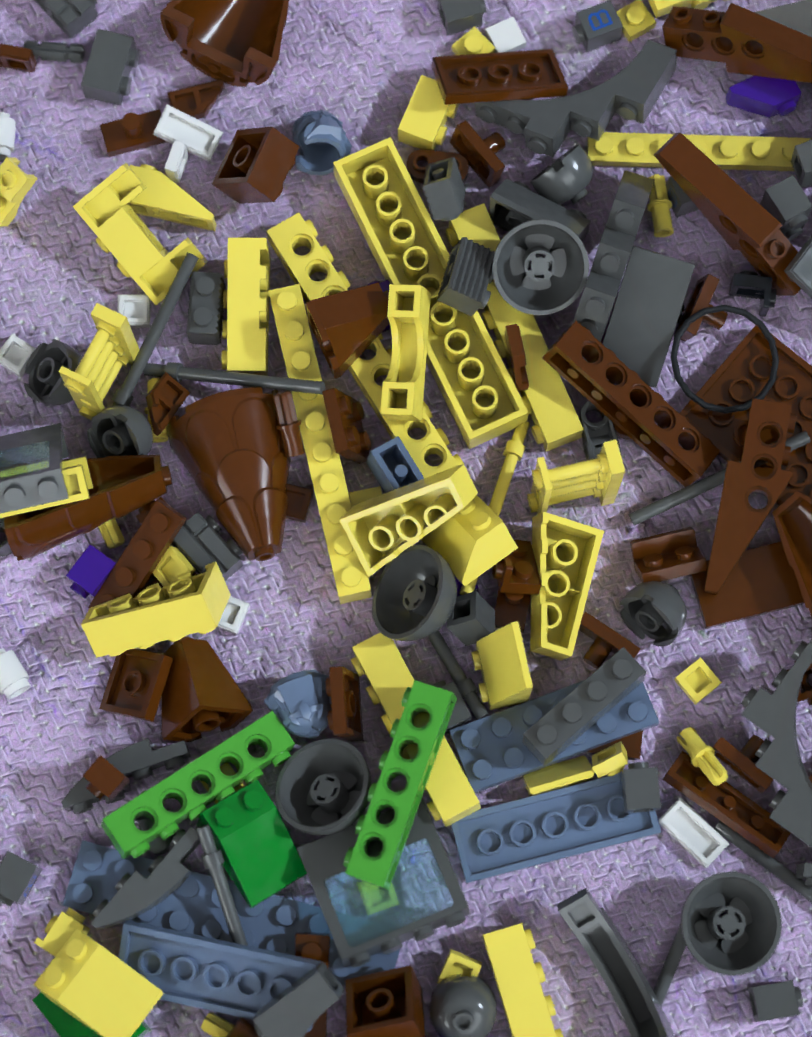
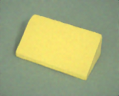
[523,756,595,797]

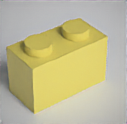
[398,75,459,150]

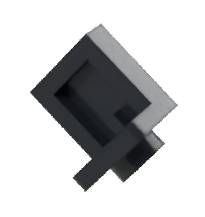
[729,271,777,317]

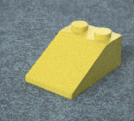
[471,621,533,710]
[33,929,164,1037]

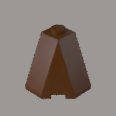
[306,282,389,379]
[161,637,253,742]

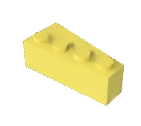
[221,238,270,376]
[339,463,478,577]
[530,511,604,661]
[81,562,231,658]

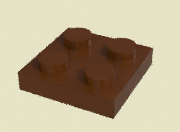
[322,388,372,464]
[99,649,173,722]
[325,666,364,742]

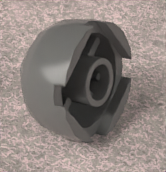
[530,144,594,204]
[24,339,82,406]
[87,405,153,458]
[620,581,687,646]
[429,974,497,1037]

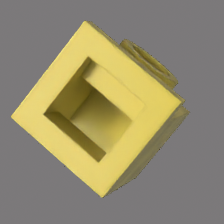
[34,907,90,956]

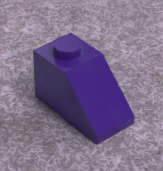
[725,76,802,118]

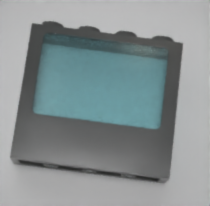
[0,423,69,514]
[297,797,470,968]

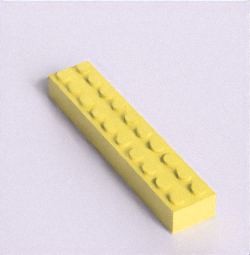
[333,137,529,449]

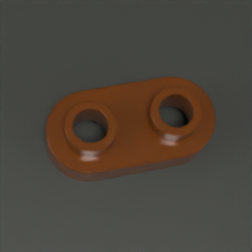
[406,149,469,183]

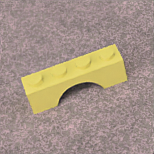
[380,284,431,421]

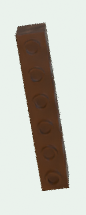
[542,321,720,487]

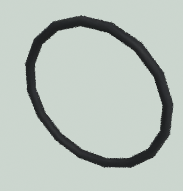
[670,305,779,414]

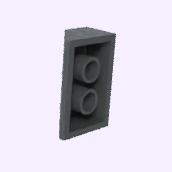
[488,179,591,243]

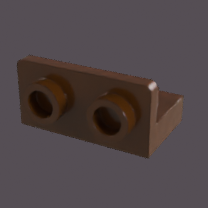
[630,527,707,583]
[492,540,541,594]

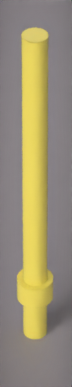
[460,422,530,595]

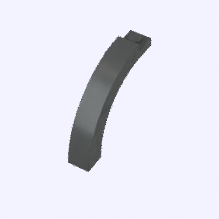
[557,888,675,1037]

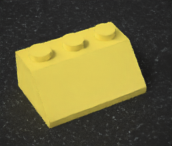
[421,495,518,587]

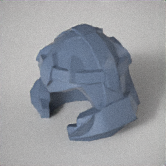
[292,110,352,175]
[264,670,332,739]

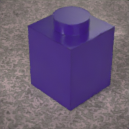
[66,545,116,599]

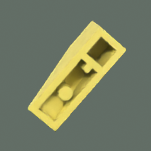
[128,164,216,231]

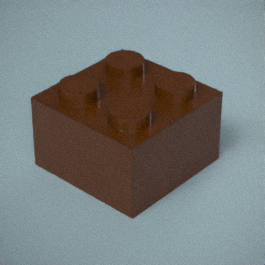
[212,127,300,204]
[345,965,425,1037]

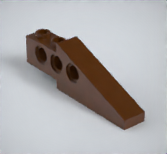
[662,3,812,83]
[654,132,801,296]
[704,398,797,595]

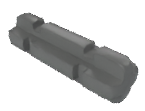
[24,40,85,63]

